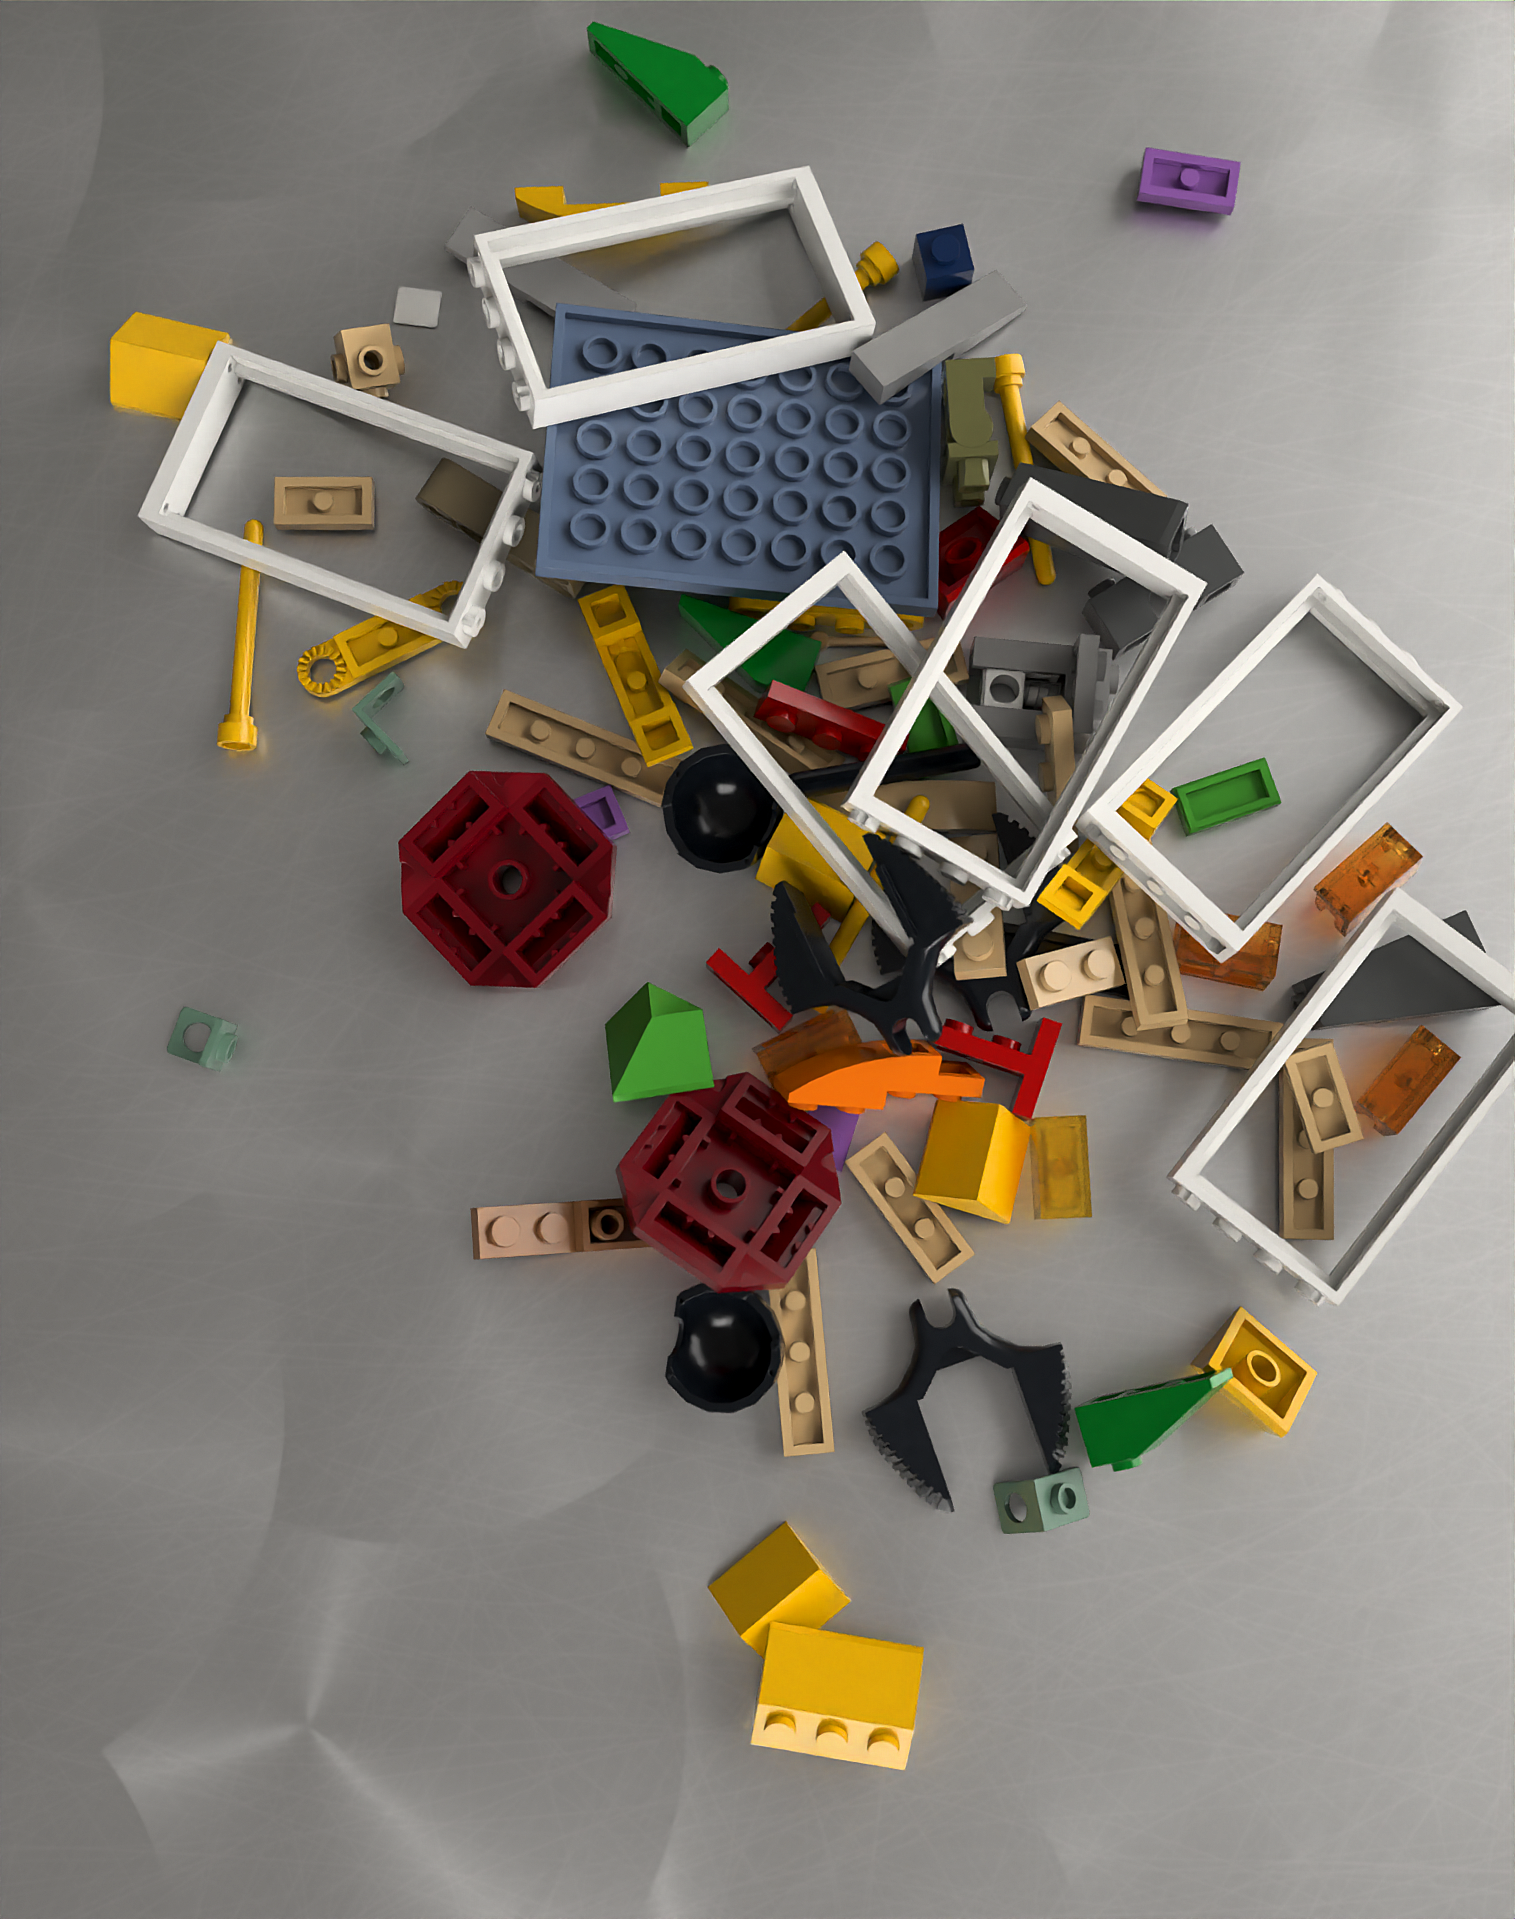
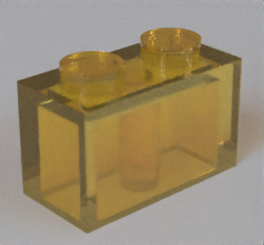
[1028,1115,1092,1220]

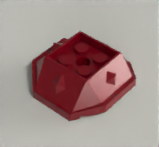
[398,771,617,988]
[615,1071,842,1293]

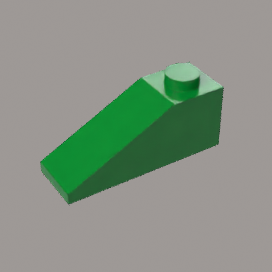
[587,21,729,148]
[679,594,822,694]
[1074,1367,1233,1472]

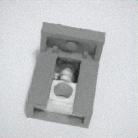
[962,633,1119,755]

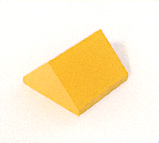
[110,311,230,421]
[755,797,886,923]
[912,1099,1032,1224]
[1189,1306,1317,1438]
[708,1521,851,1659]

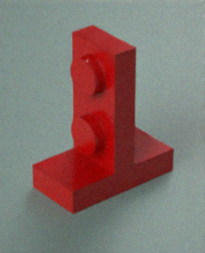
[706,902,831,1034]
[927,1017,1062,1121]

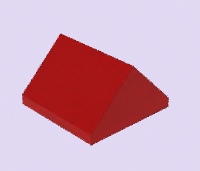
[936,506,1030,621]

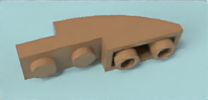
[471,1198,652,1260]

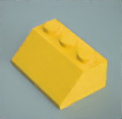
[751,1621,924,1770]

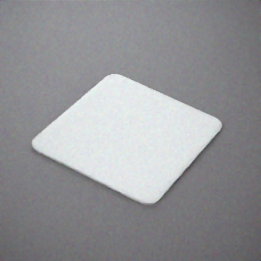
[393,286,442,328]

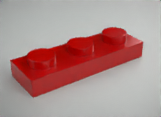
[753,680,910,761]

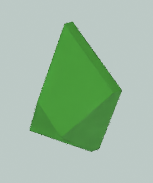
[605,982,714,1103]

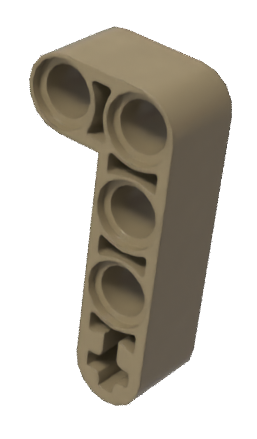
[416,458,586,599]

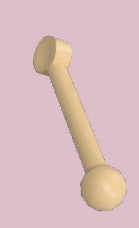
[810,631,887,652]

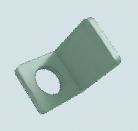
[352,671,409,765]
[167,1007,238,1072]
[993,1467,1090,1534]

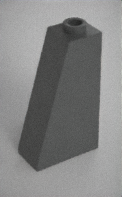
[995,462,1189,575]
[1291,910,1501,1031]

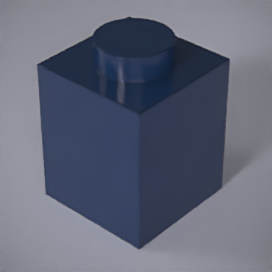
[912,224,975,302]

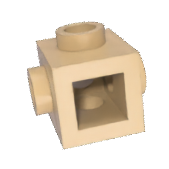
[331,323,405,399]

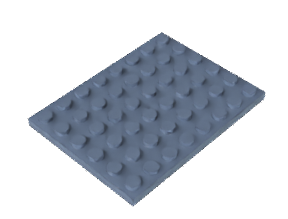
[535,303,942,618]

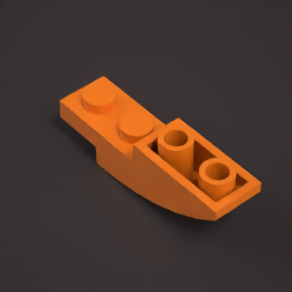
[773,1039,985,1114]

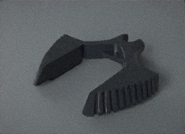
[871,812,1065,1032]
[770,833,974,1056]
[861,1288,1072,1513]

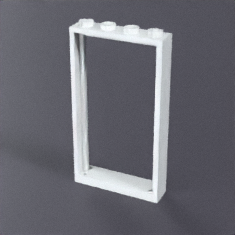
[467,165,876,429]
[138,340,543,649]
[840,477,1207,911]
[682,551,1078,968]
[1074,573,1463,964]
[1166,887,1515,1307]

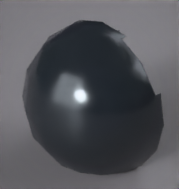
[661,743,784,874]
[665,1282,785,1413]

